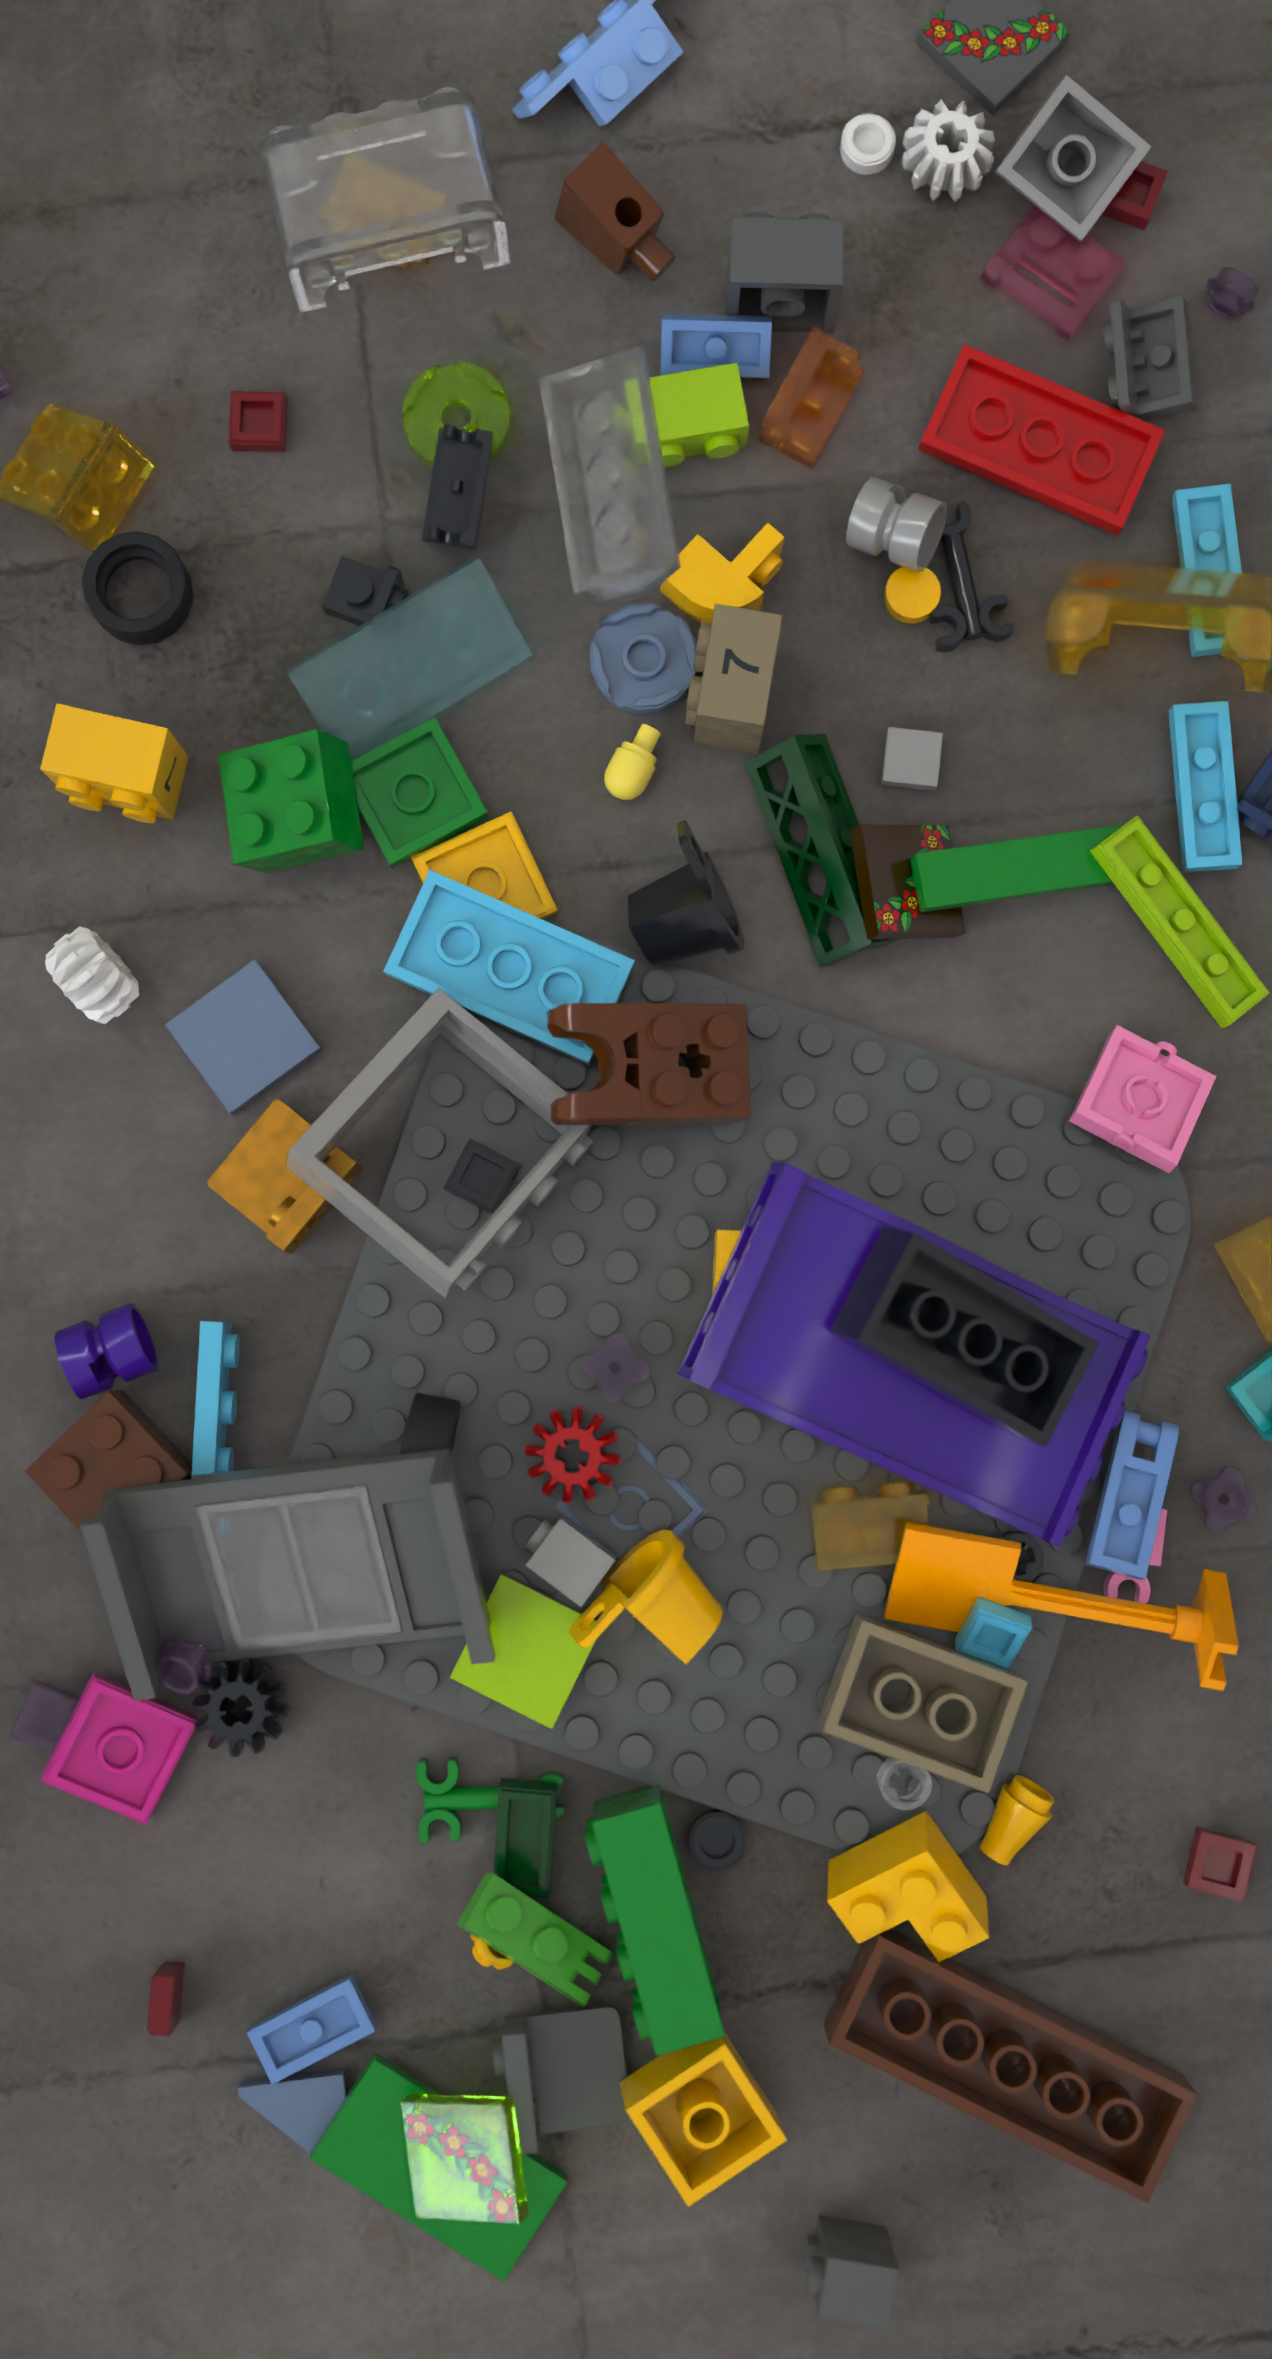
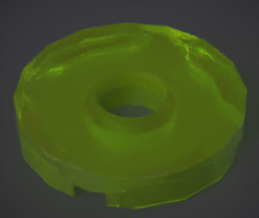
[402,362,510,468]

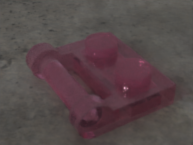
[980,205,1126,342]

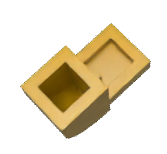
[660,523,784,623]

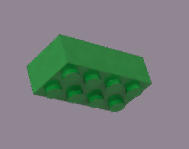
[584,1785,725,2056]

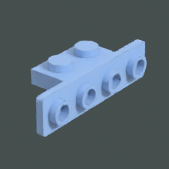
[512,0,683,126]

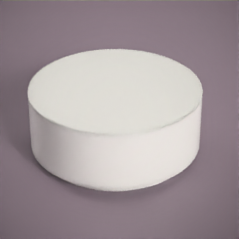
[840,114,896,175]

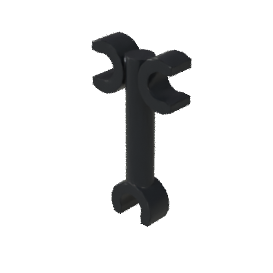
[929,501,1014,652]

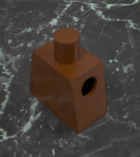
[554,141,675,282]

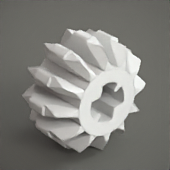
[902,99,995,202]
[45,926,139,1024]

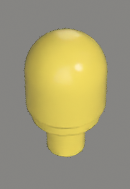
[604,724,661,800]

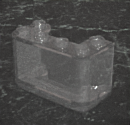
[259,87,510,313]

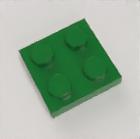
[351,716,489,869]

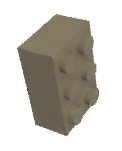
[817,1613,1028,1793]

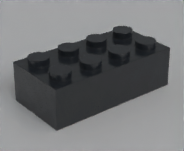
[829,1227,1099,1447]

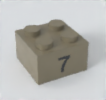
[685,604,783,754]

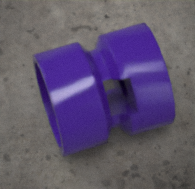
[54,1303,159,1399]

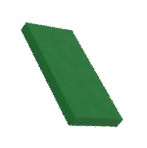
[310,2053,568,2281]

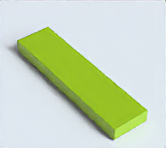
[1090,815,1269,1028]

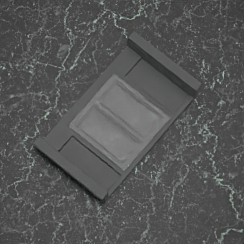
[80,1449,496,1701]

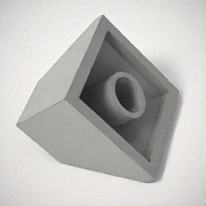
[995,75,1152,242]

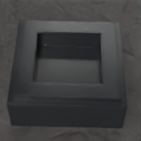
[444,1138,520,1214]

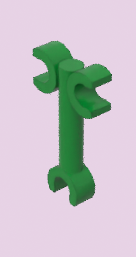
[416,1757,565,1843]

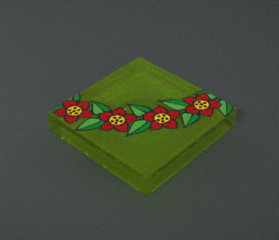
[401,2094,529,2224]

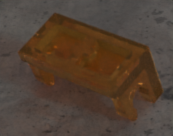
[760,326,864,469]

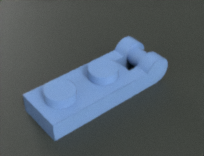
[1085,1410,1179,1580]

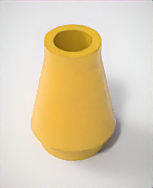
[979,1775,1055,1866]

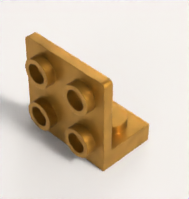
[207,1099,364,1254]

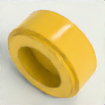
[884,566,941,624]

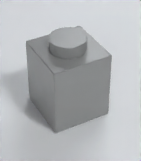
[524,1515,616,1607]

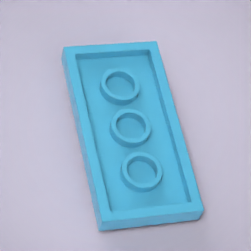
[383,870,635,1065]

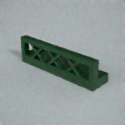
[745,734,899,968]

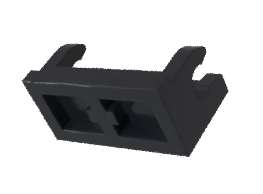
[422,424,494,550]

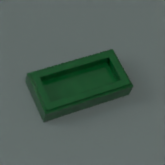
[494,1778,558,1898]

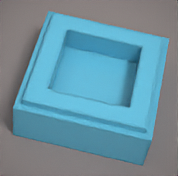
[955,1597,1032,1669]

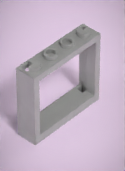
[286,988,593,1298]

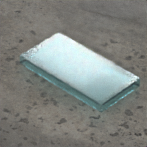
[286,556,533,761]

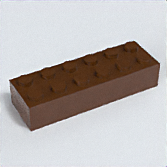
[823,1929,1198,2203]

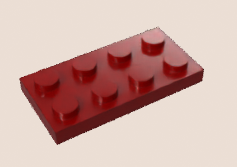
[918,344,1165,535]

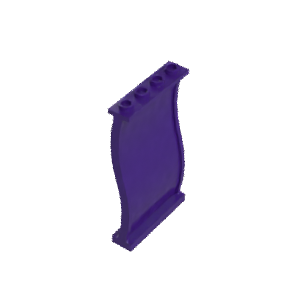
[677,1163,1151,1547]

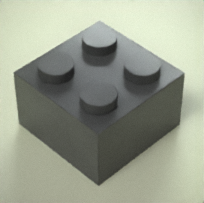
[726,212,844,333]

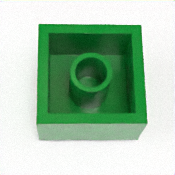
[218,729,364,873]

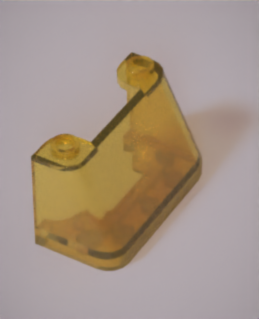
[1045,561,1272,693]

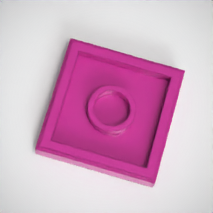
[41,1672,198,1825]

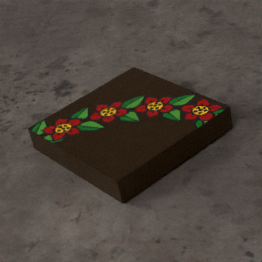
[850,825,965,940]

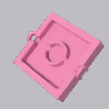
[1069,1025,1216,1174]

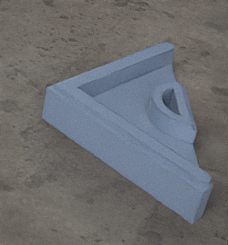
[238,2068,348,2184]

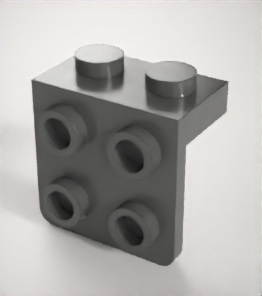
[493,2004,630,2156]

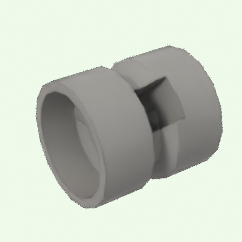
[846,477,947,572]

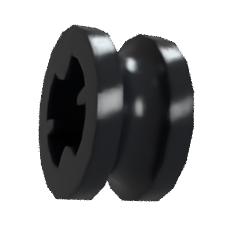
[997,1531,1044,1582]

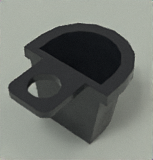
[628,820,745,967]

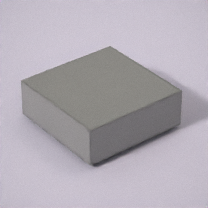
[881,727,943,791]

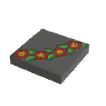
[916,0,1071,115]

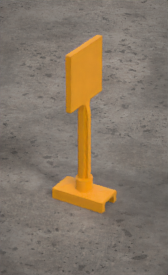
[884,1522,1239,1691]

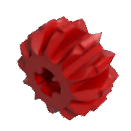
[524,1406,621,1504]

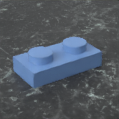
[660,313,772,378]
[246,1973,378,2085]

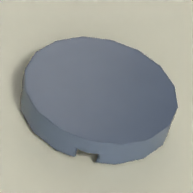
[590,603,697,715]

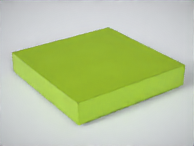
[450,1573,597,1729]

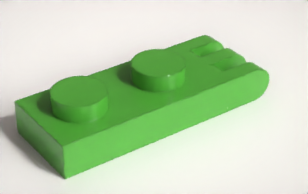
[457,1873,613,2007]

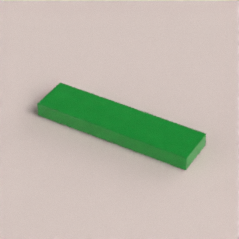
[910,824,1122,913]

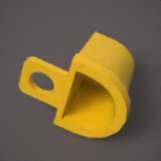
[569,1529,723,1664]

